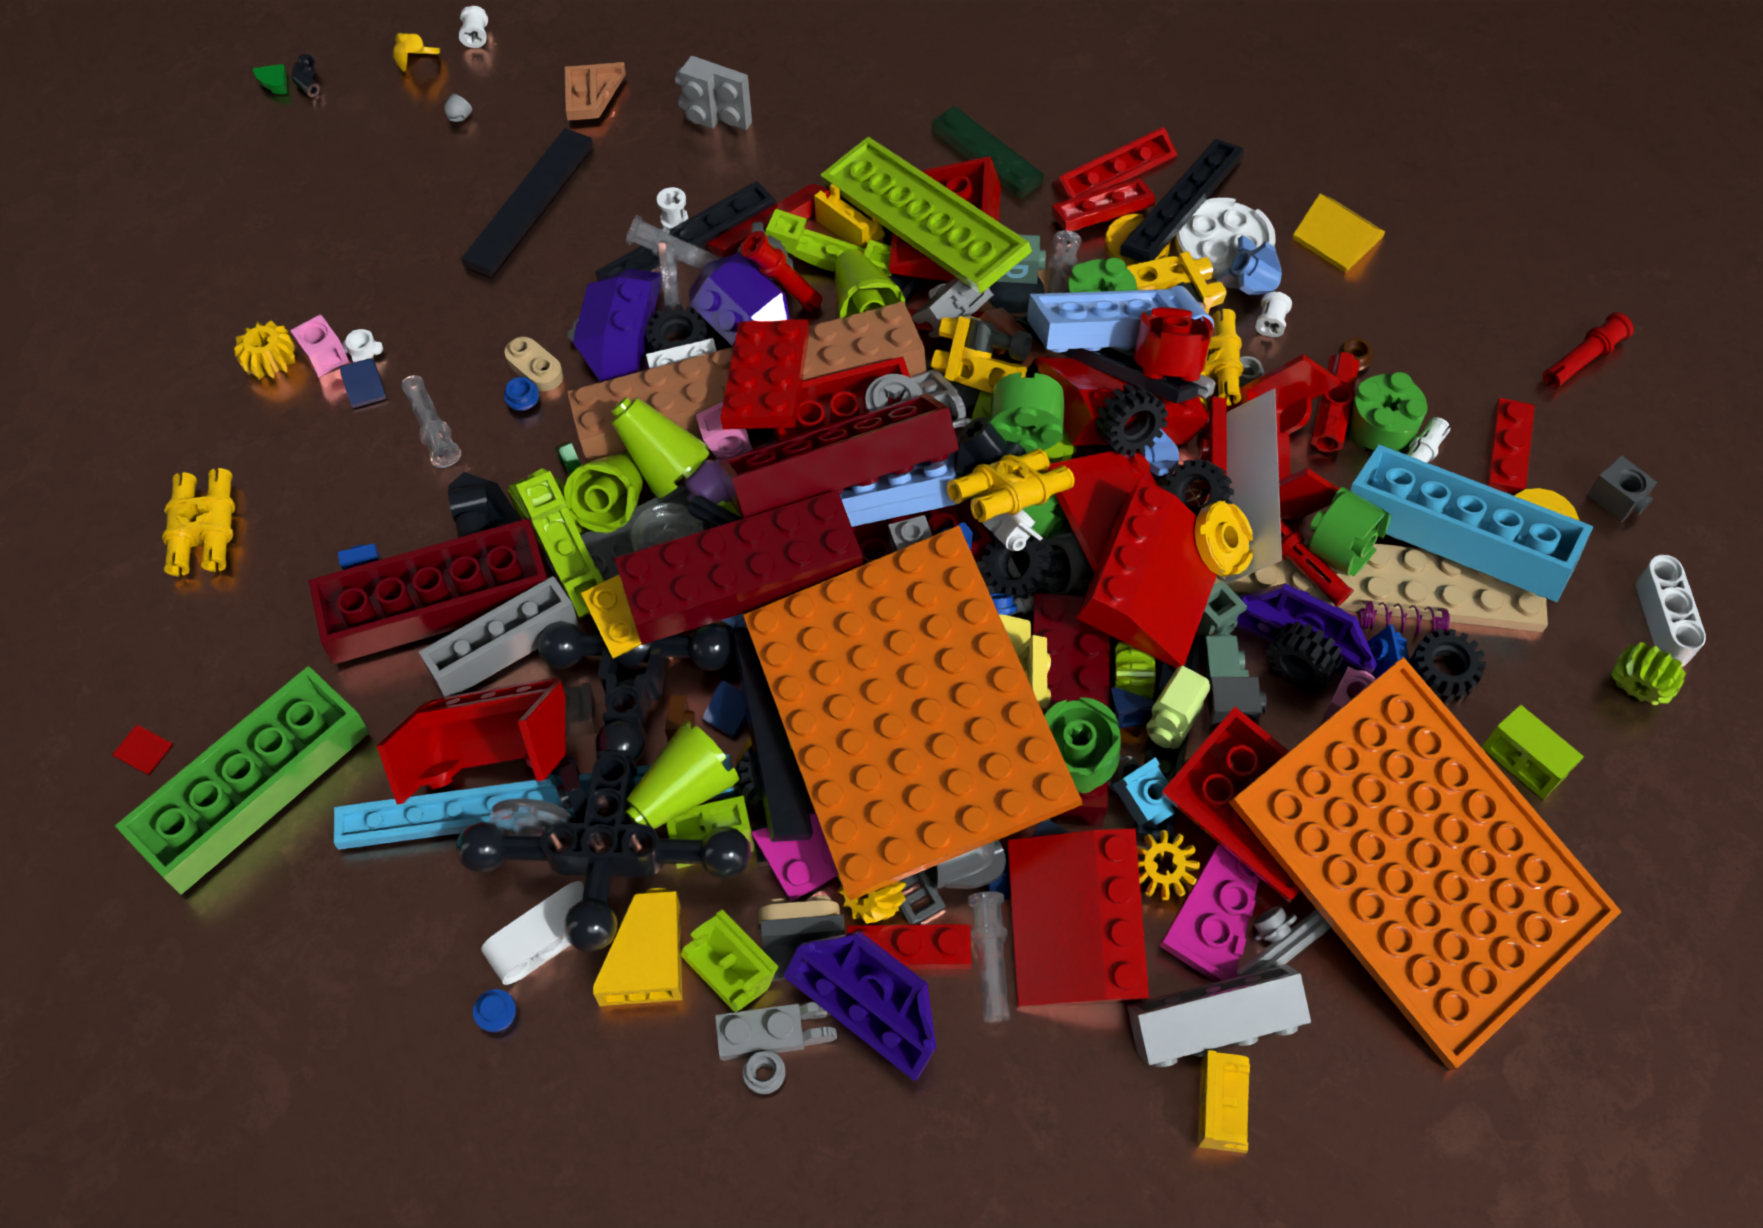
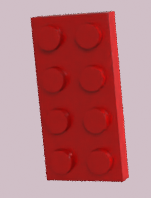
[720,319,810,429]

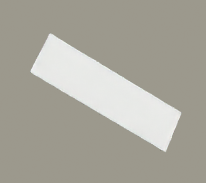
[1225,388,1282,584]

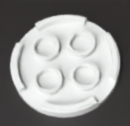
[1175,198,1276,279]

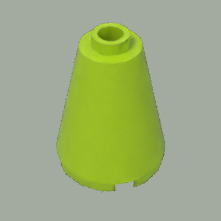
[834,250,905,318]
[611,397,710,498]
[564,451,644,533]
[625,720,739,829]

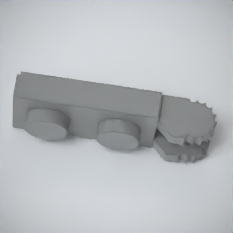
[911,369,966,419]
[715,1002,837,1061]

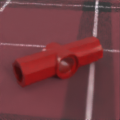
[1311,352,1360,453]

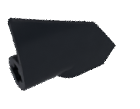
[954,417,1027,477]
[448,472,521,538]

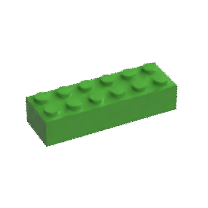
[115,666,370,895]

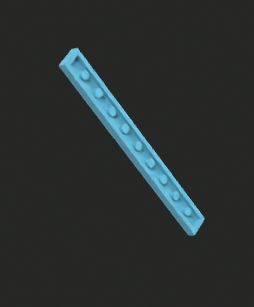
[334,754,735,850]

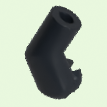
[291,54,320,97]

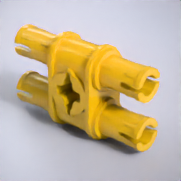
[1199,309,1244,410]
[946,448,1074,522]
[162,468,235,576]

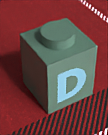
[997,235,1046,284]

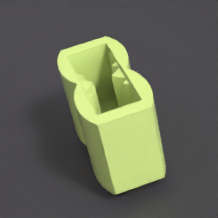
[1146,666,1210,750]

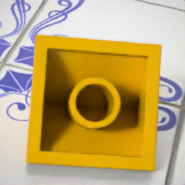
[1292,194,1385,273]

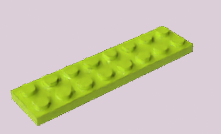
[820,136,1032,294]

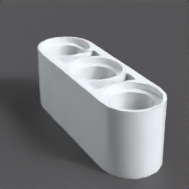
[1636,555,1706,667]
[481,881,585,985]

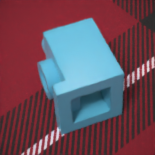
[1112,757,1175,825]

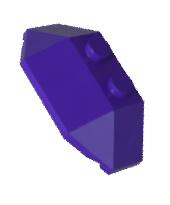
[689,253,790,347]
[573,268,663,382]
[1237,583,1377,677]
[783,931,936,1081]

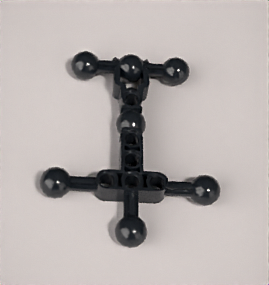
[456,621,751,953]

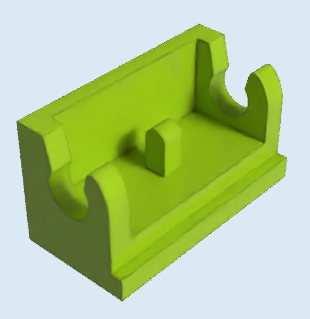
[1481,705,1584,800]
[667,796,755,868]
[680,909,779,1013]

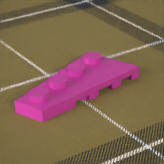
[751,813,838,902]
[1159,842,1261,982]

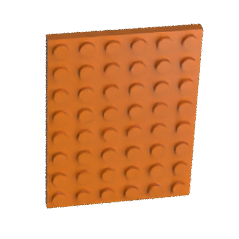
[743,525,1083,901]
[1228,657,1622,1070]

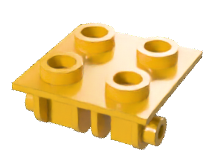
[581,575,642,659]

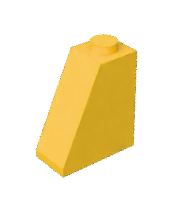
[593,888,683,1006]

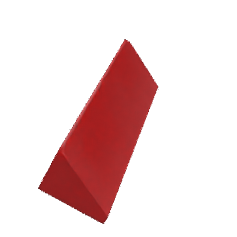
[1052,127,1178,200]
[706,183,830,259]

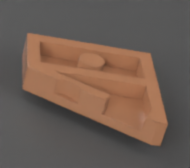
[565,62,626,121]

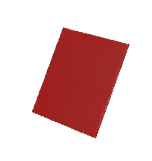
[112,725,173,775]

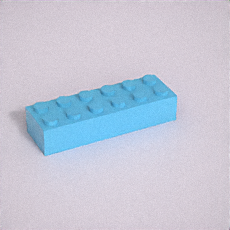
[1351,445,1593,602]

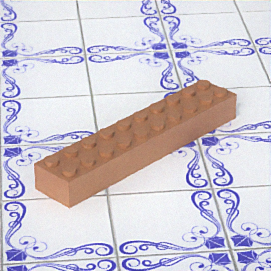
[567,301,926,462]

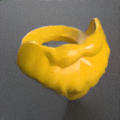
[392,33,440,73]

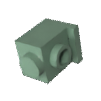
[1197,580,1247,640]
[1200,633,1249,683]

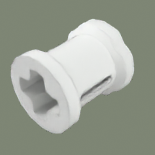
[459,6,488,48]
[657,187,689,231]
[1255,291,1292,337]

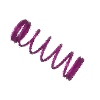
[1359,600,1450,635]

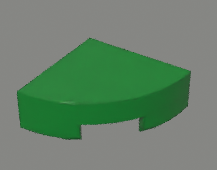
[253,64,287,94]
[555,442,581,476]

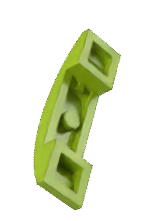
[765,209,892,276]
[516,471,604,618]

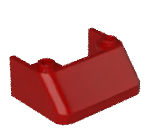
[1227,354,1340,520]
[376,678,566,804]

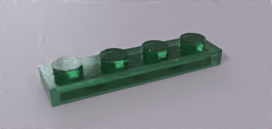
[932,106,1044,199]

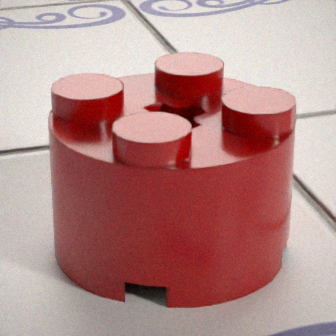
[1134,307,1213,381]

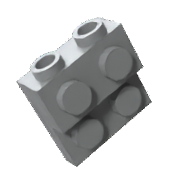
[675,55,752,130]

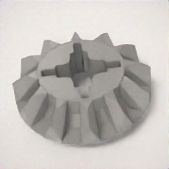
[865,374,923,412]

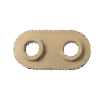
[504,337,563,391]
[758,895,840,930]

